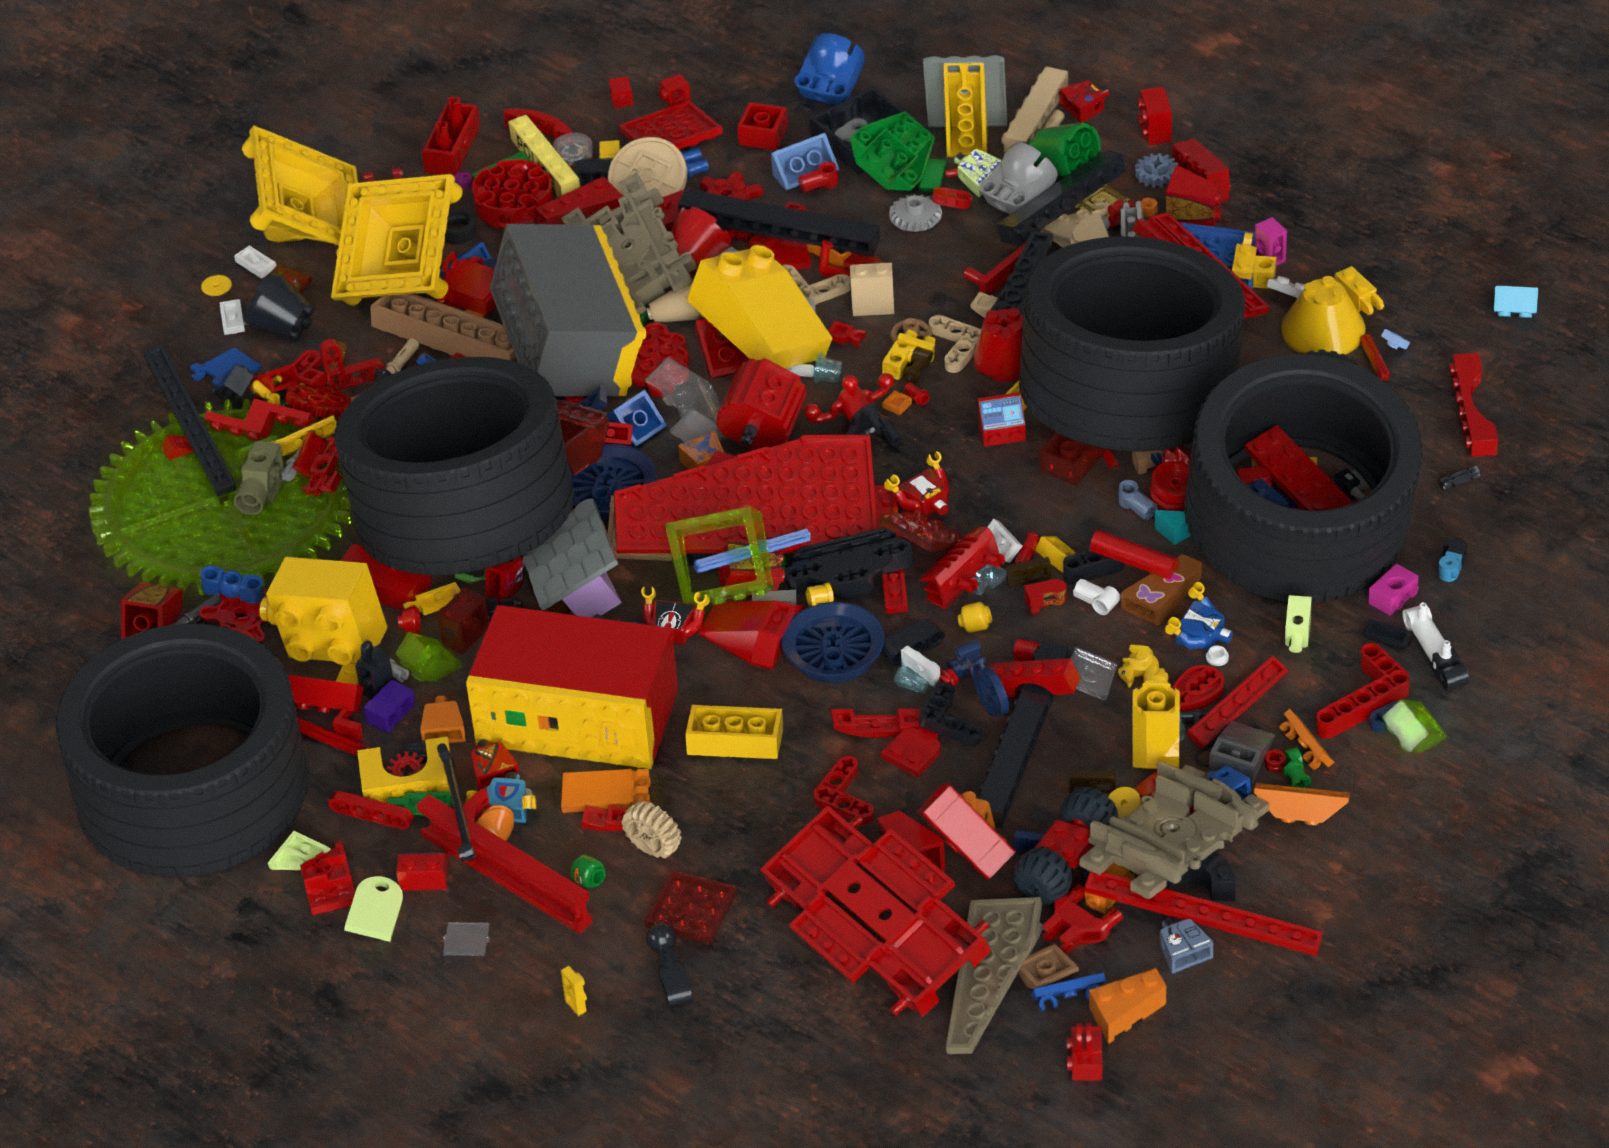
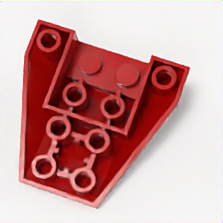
[699,600,806,670]

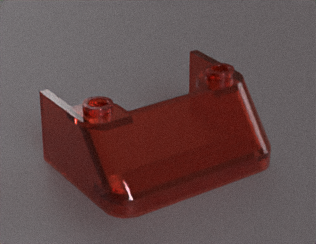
[556,400,610,476]

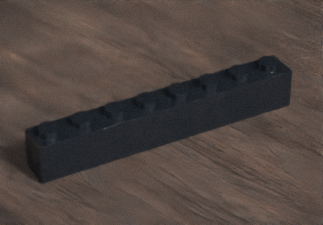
[996,150,1126,245]

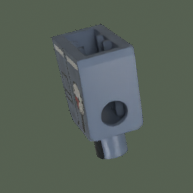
[1160,917,1213,974]

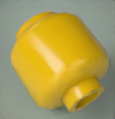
[958,602,992,633]

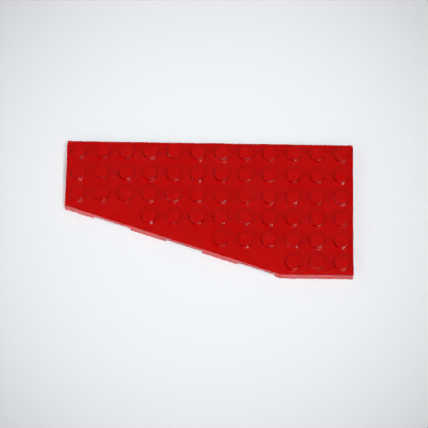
[614,435,878,554]

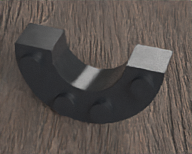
[1164,851,1236,902]

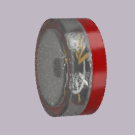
[553,133,594,170]

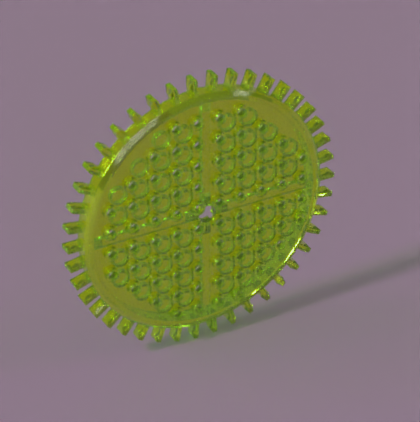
[89,399,351,595]

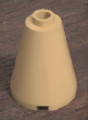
[646,280,705,323]

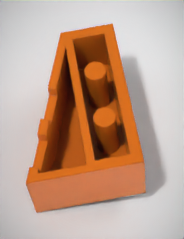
[1089,968,1166,1044]

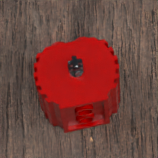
[716,358,807,450]

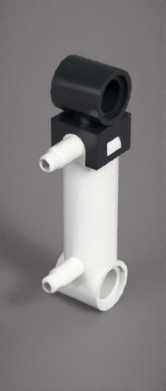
[1402,603,1469,691]

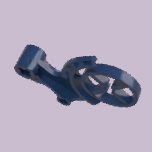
[947,639,1009,717]

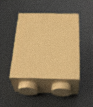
[850,263,894,316]

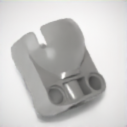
[979,142,1058,214]

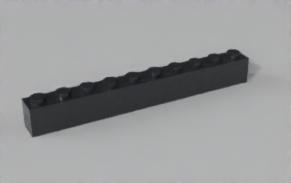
[678,189,880,256]
[978,641,1068,828]

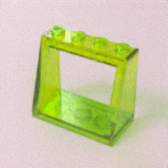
[665,507,774,608]

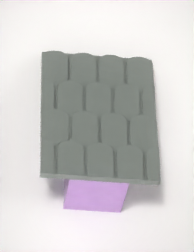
[522,498,622,618]

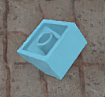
[1494,286,1538,318]

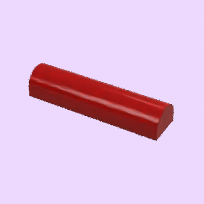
[1090,530,1179,579]

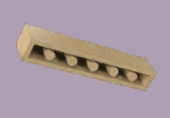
[1002,67,1068,152]

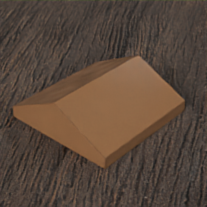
[1018,944,1079,989]

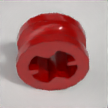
[1265,749,1286,772]

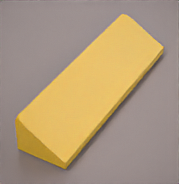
[273,415,337,457]

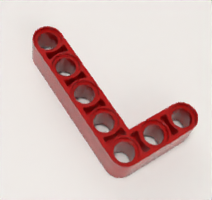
[1316,643,1410,739]

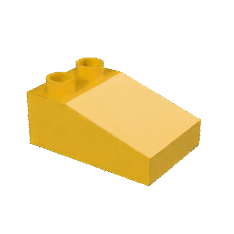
[686,245,833,368]

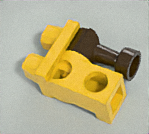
[882,329,936,383]

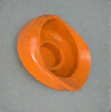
[476,805,514,841]

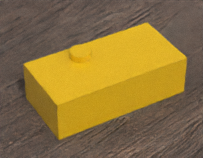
[686,705,783,759]

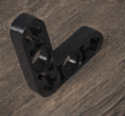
[918,682,983,746]

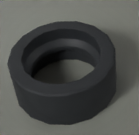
[444,209,477,244]

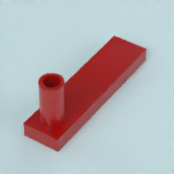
[963,242,1027,295]

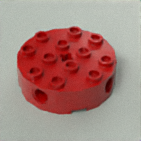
[472,159,553,229]

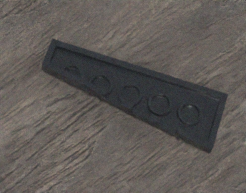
[991,231,1053,316]

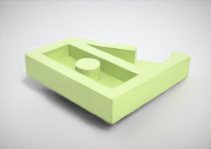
[268,831,331,870]

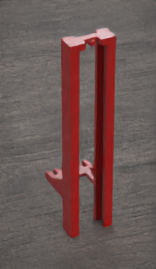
[416,789,592,934]

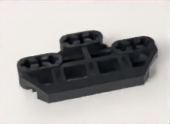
[785,527,915,599]

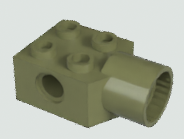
[234,441,284,515]

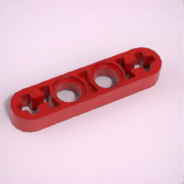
[328,791,414,830]

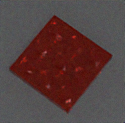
[878,510,963,551]
[645,870,737,944]

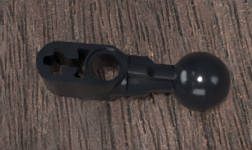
[646,923,692,1007]

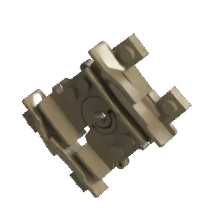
[561,173,697,315]
[1080,762,1269,899]

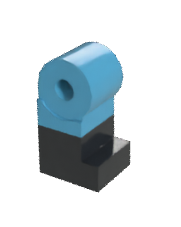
[1438,538,1467,582]

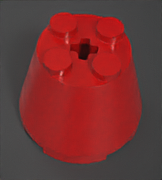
[669,207,732,279]
[974,308,1023,382]

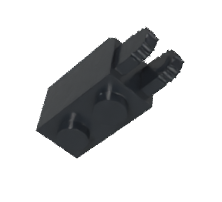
[356,640,394,699]

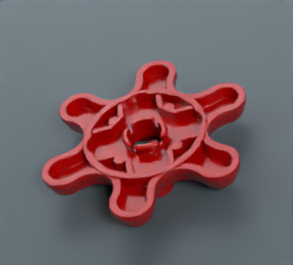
[700,171,764,201]
[199,586,270,644]

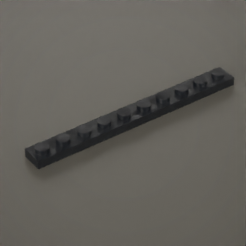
[143,344,237,497]

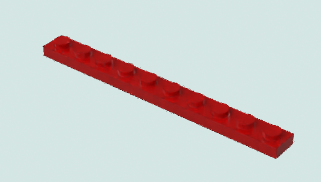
[1084,871,1323,956]

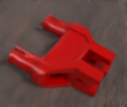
[1042,884,1123,955]

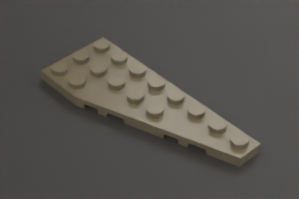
[946,897,1042,1054]

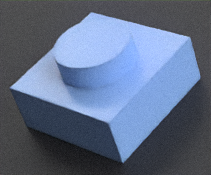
[1381,329,1410,350]

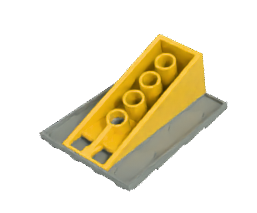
[923,55,1007,157]

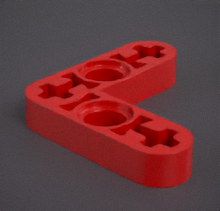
[320,339,386,391]
[814,756,874,825]

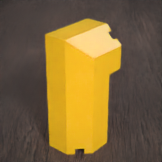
[1133,681,1180,769]

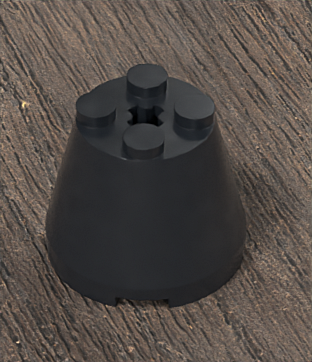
[243,272,315,342]

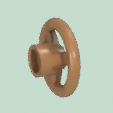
[891,318,932,343]

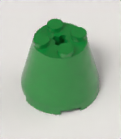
[1030,122,1101,178]

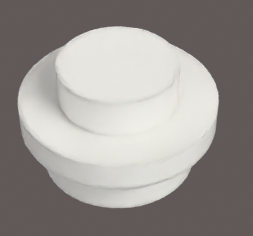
[1206,645,1229,666]

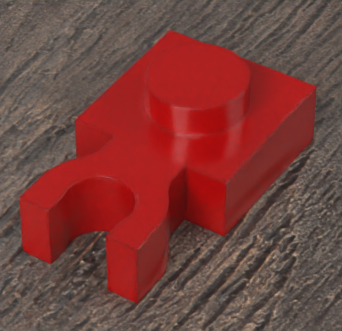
[828,321,866,347]

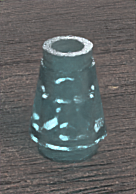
[894,666,929,694]

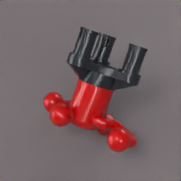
[804,373,902,446]

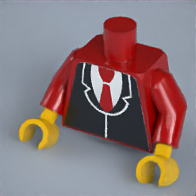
[641,587,710,645]

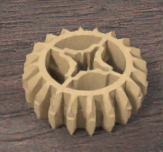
[621,801,682,858]

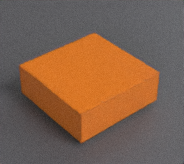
[882,390,912,415]

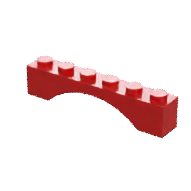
[1449,353,1498,457]

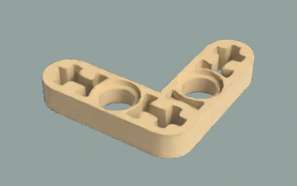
[783,265,851,305]
[929,315,981,373]

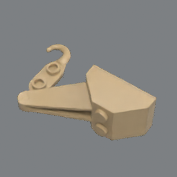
[1040,202,1109,248]

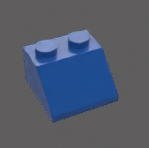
[603,390,667,447]

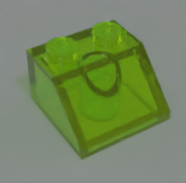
[395,632,463,682]
[1382,699,1448,753]

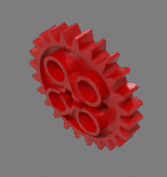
[285,384,352,419]

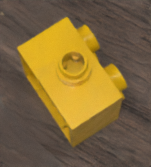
[260,557,388,665]

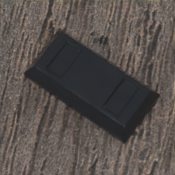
[1362,620,1413,650]

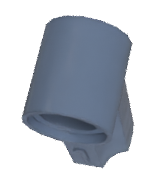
[1118,480,1158,520]

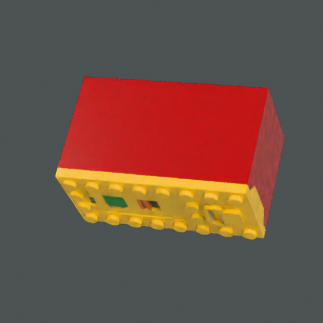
[466,605,679,769]

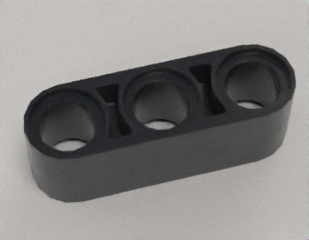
[572,158,613,186]
[1063,550,1124,584]
[881,618,945,666]

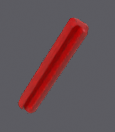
[1360,334,1390,381]

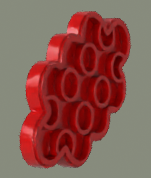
[631,323,689,397]

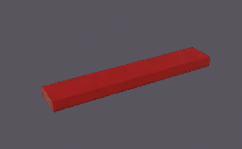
[1186,655,1289,750]

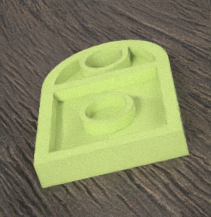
[344,876,403,942]

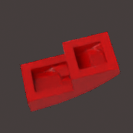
[580,804,628,831]

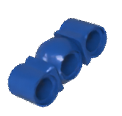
[201,565,263,604]

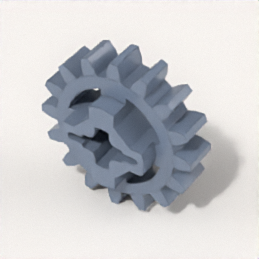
[1135,153,1178,188]

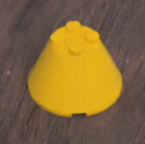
[1281,276,1365,355]

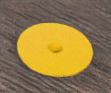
[201,275,232,296]
[1108,787,1141,819]

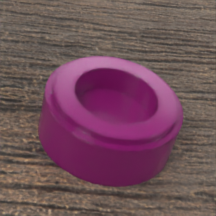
[454,172,473,190]

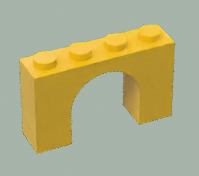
[357,736,451,802]

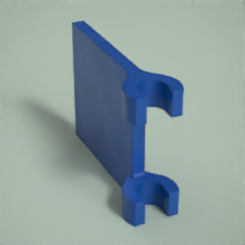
[191,347,261,392]

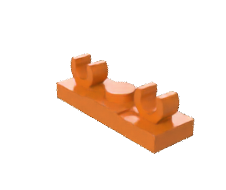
[1279,709,1334,770]

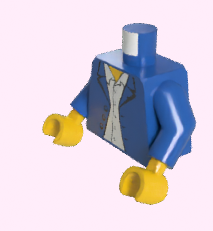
[1165,582,1233,651]

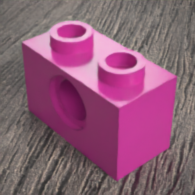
[1255,217,1287,266]
[1369,564,1419,616]

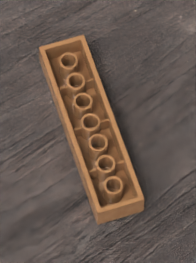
[371,294,518,363]

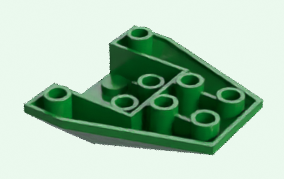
[850,111,935,191]

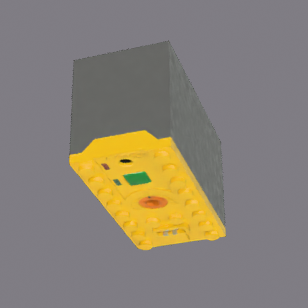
[489,224,646,396]

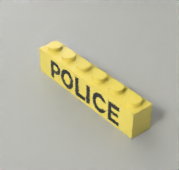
[509,115,580,197]

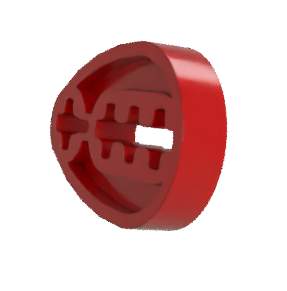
[1172,665,1224,711]

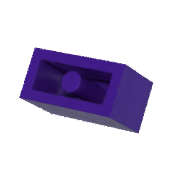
[364,680,415,733]

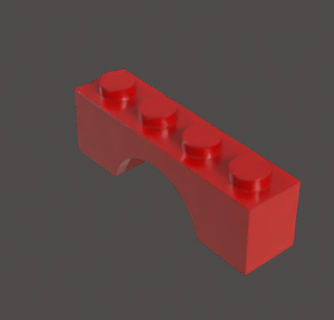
[990,658,1081,698]

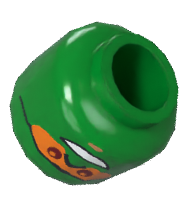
[570,855,605,889]

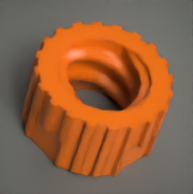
[1141,198,1158,217]

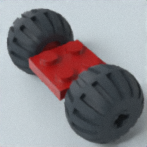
[1014,787,1118,905]

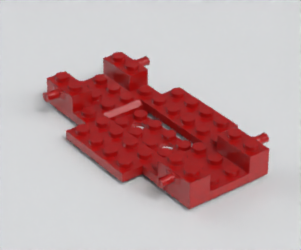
[760,805,991,1017]

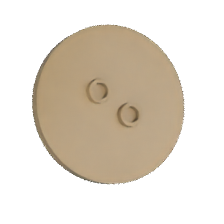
[608,137,687,197]

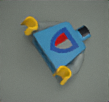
[466,772,537,823]

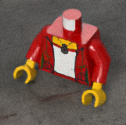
[884,451,950,517]

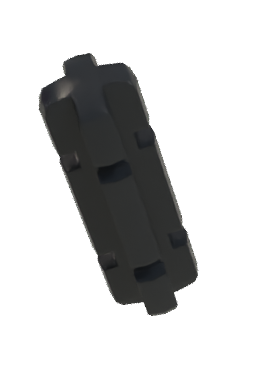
[1439,465,1480,490]

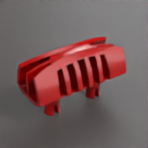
[919,527,1005,610]

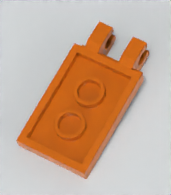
[561,769,651,813]

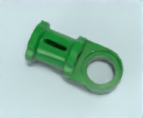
[1283,747,1312,788]

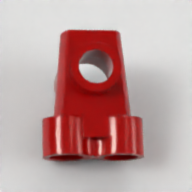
[1107,199,1136,228]

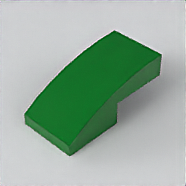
[919,158,948,193]

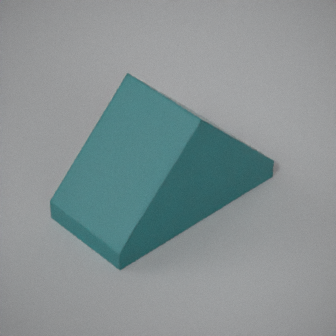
[1155,510,1191,545]

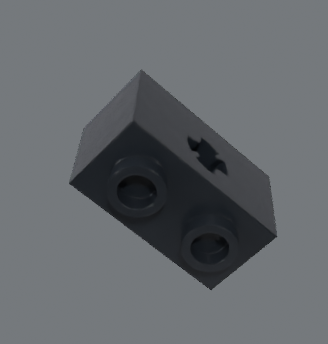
[213,364,253,404]

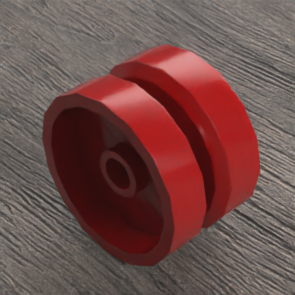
[1149,461,1189,512]

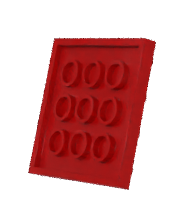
[619,100,723,151]

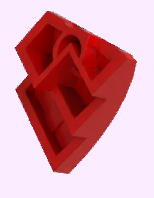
[300,841,355,916]

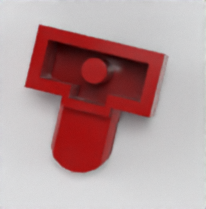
[1067,1023,1102,1081]

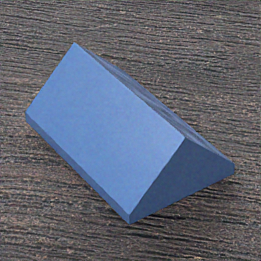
[771,133,840,190]

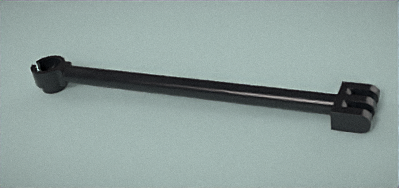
[437,743,477,862]

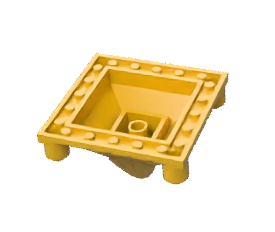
[242,126,358,255]
[331,174,462,306]

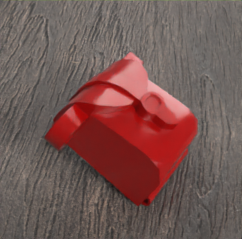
[437,251,496,317]

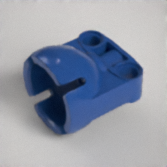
[795,33,865,105]

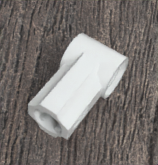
[1073,579,1121,615]

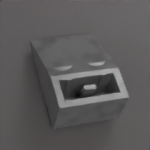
[1208,721,1275,785]

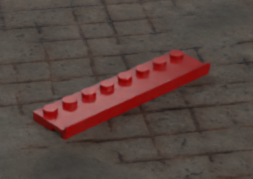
[1133,212,1270,319]

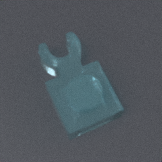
[971,564,1006,595]

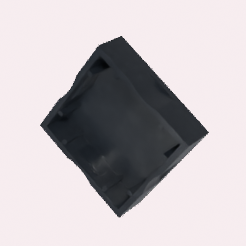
[810,86,920,175]

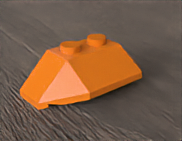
[1254,783,1350,825]

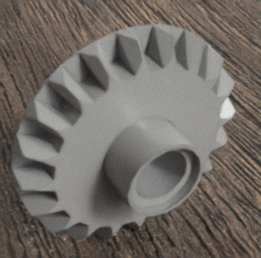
[889,194,942,231]

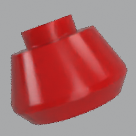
[398,605,421,635]

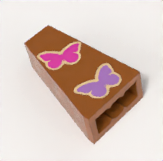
[1121,554,1202,626]

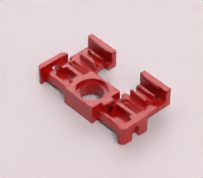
[301,437,342,496]

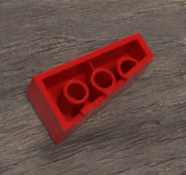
[1172,138,1231,202]
[535,177,624,225]

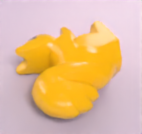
[1118,645,1168,688]

